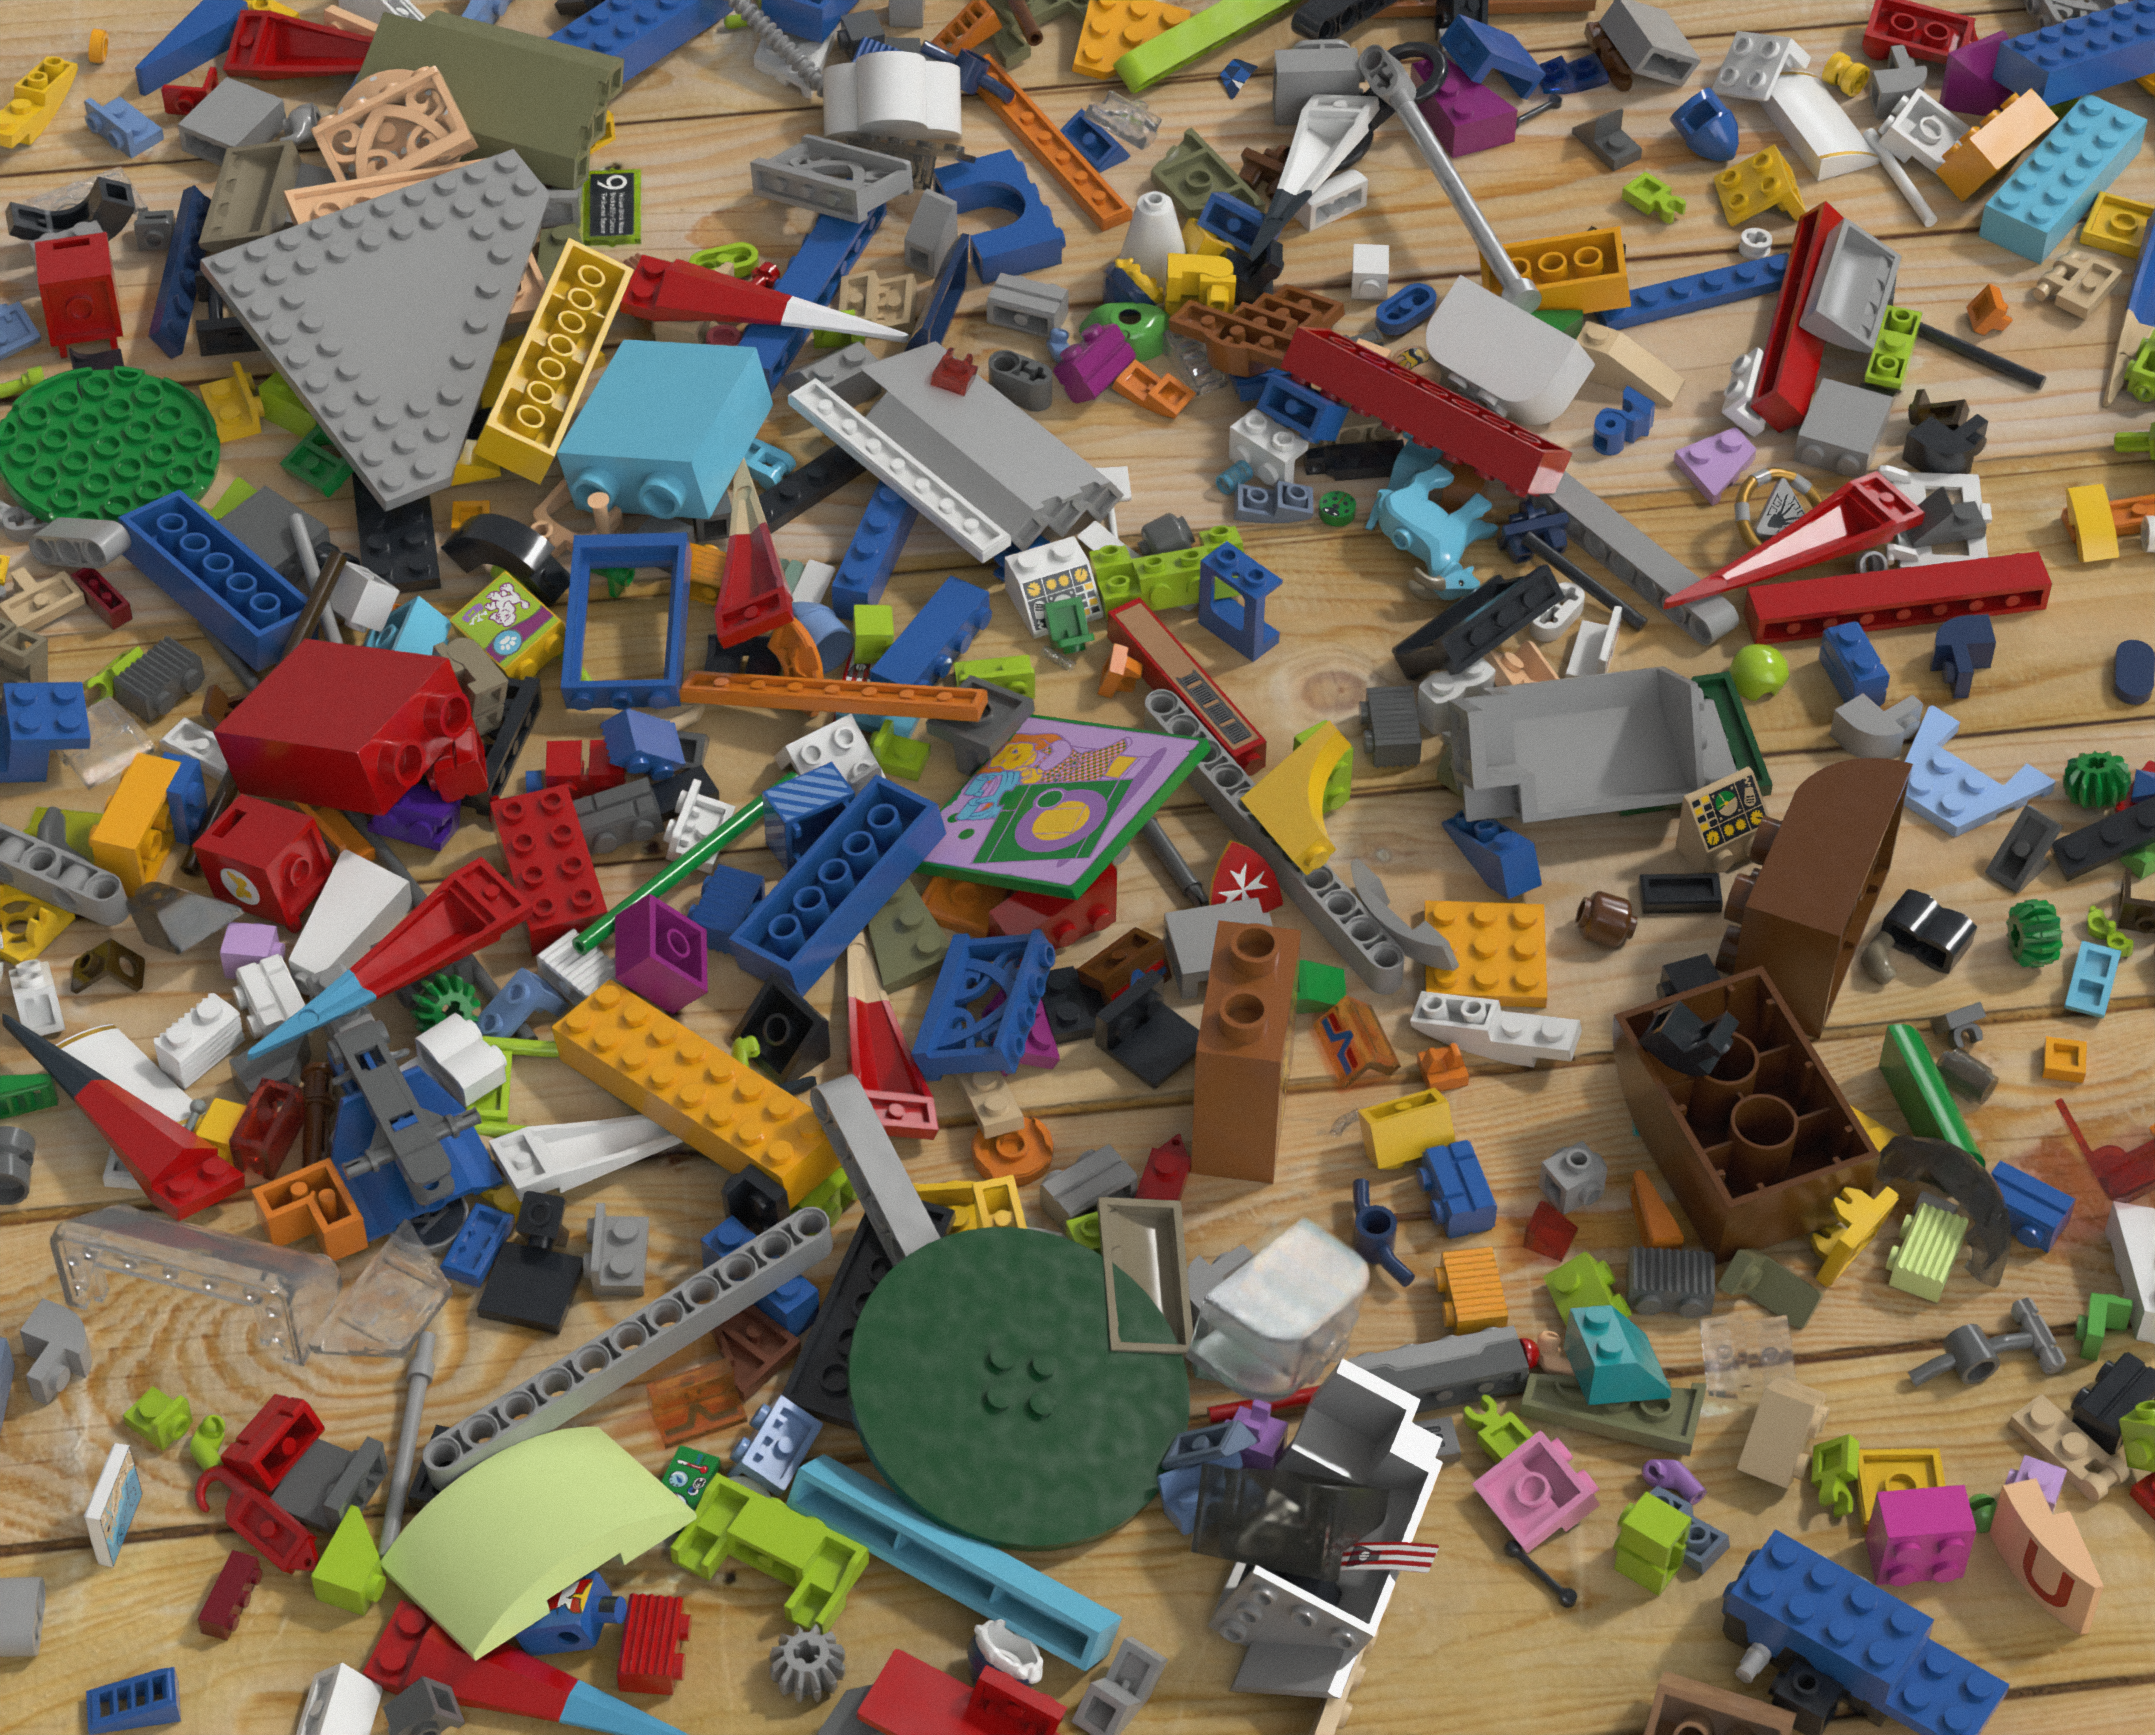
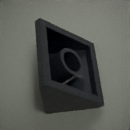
[730,973,831,1084]

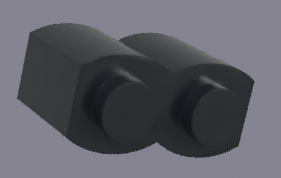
[1880,889,1977,974]

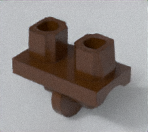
[1238,144,1290,201]

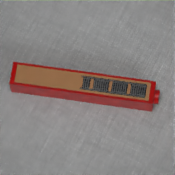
[1107,597,1267,776]

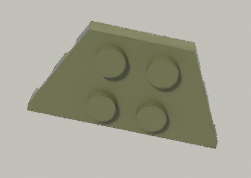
[1151,127,1266,220]

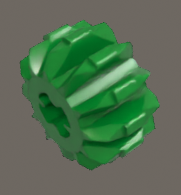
[2063,751,2131,809]
[2006,899,2063,968]
[409,973,481,1033]

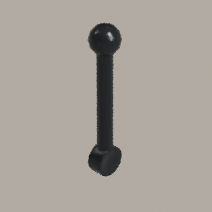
[1516,95,1562,129]
[1504,1540,1577,1608]

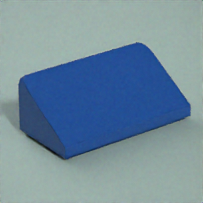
[1060,108,1131,173]

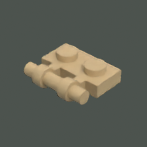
[2033,250,2123,320]

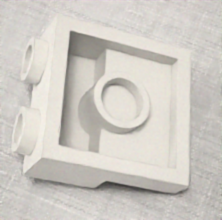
[1878,88,1971,176]

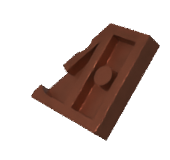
[711,1304,801,1402]

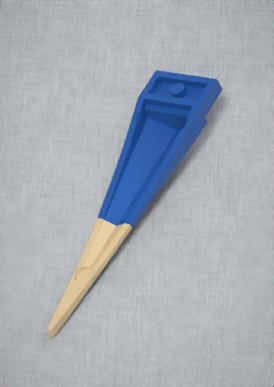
[2102,208,2155,408]

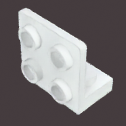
[1712,31,1811,101]
[774,714,886,783]

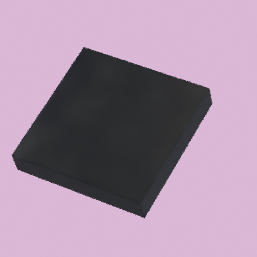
[477,1241,584,1335]

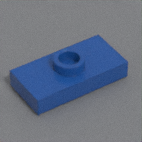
[440,1203,515,1288]

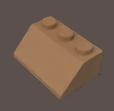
[1644,1671,1797,1735]

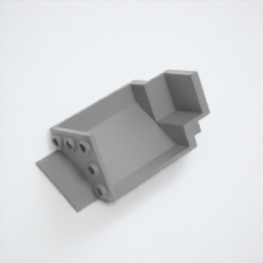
[1441,666,1737,823]
[1208,1359,1443,1699]

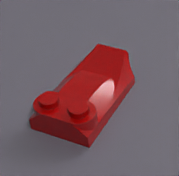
[1862,0,1979,65]

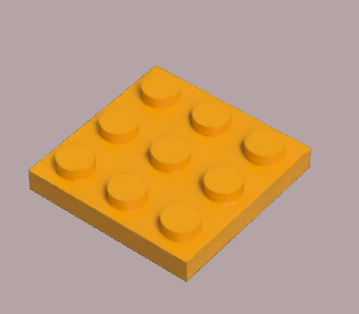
[1424,900,1548,1008]

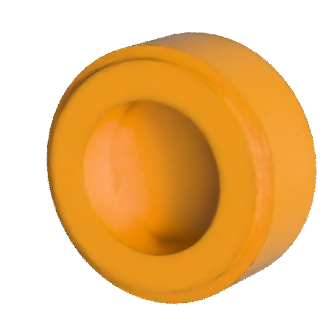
[88,28,109,64]

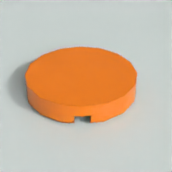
[971,1117,1054,1187]

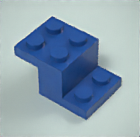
[0,682,91,783]

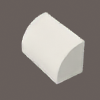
[1294,169,1368,232]

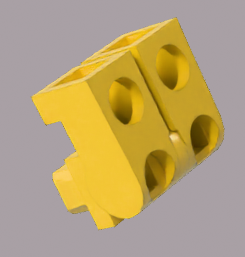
[1164,253,1236,317]

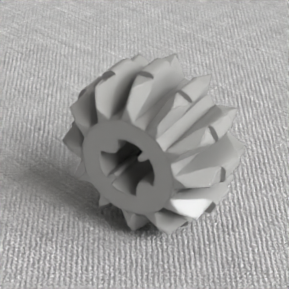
[770,1624,845,1703]

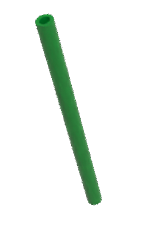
[572,771,798,955]

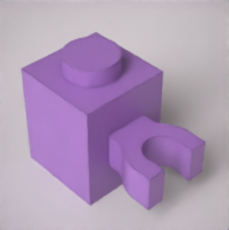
[1224,1399,1288,1480]

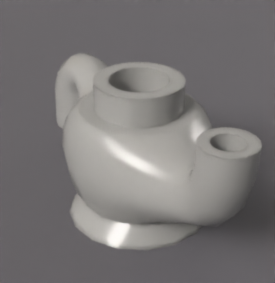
[280,102,322,146]

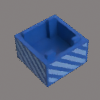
[762,762,855,873]

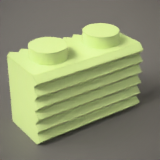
[1885,1202,1969,1303]

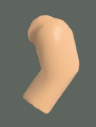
[1536,1331,1575,1376]

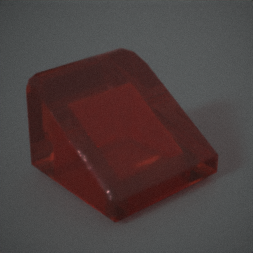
[1523,1200,1578,1262]

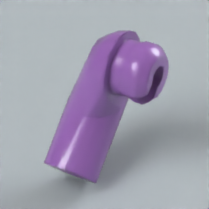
[1642,1459,1707,1505]

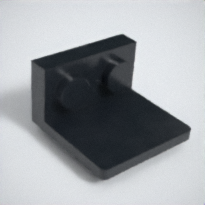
[1095,969,1199,1089]

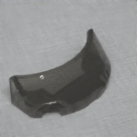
[1876,1135,2011,1288]

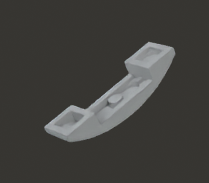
[1351,858,1459,971]

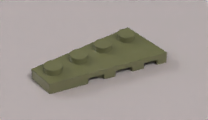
[868,878,950,995]
[1519,1373,1707,1456]

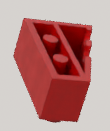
[989,863,1117,968]

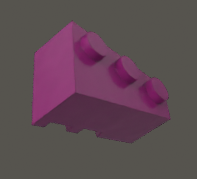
[1410,59,1518,158]

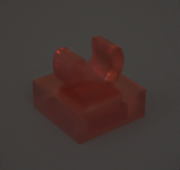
[930,347,978,396]

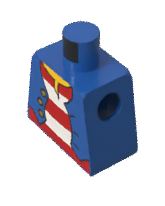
[515,1570,627,1656]

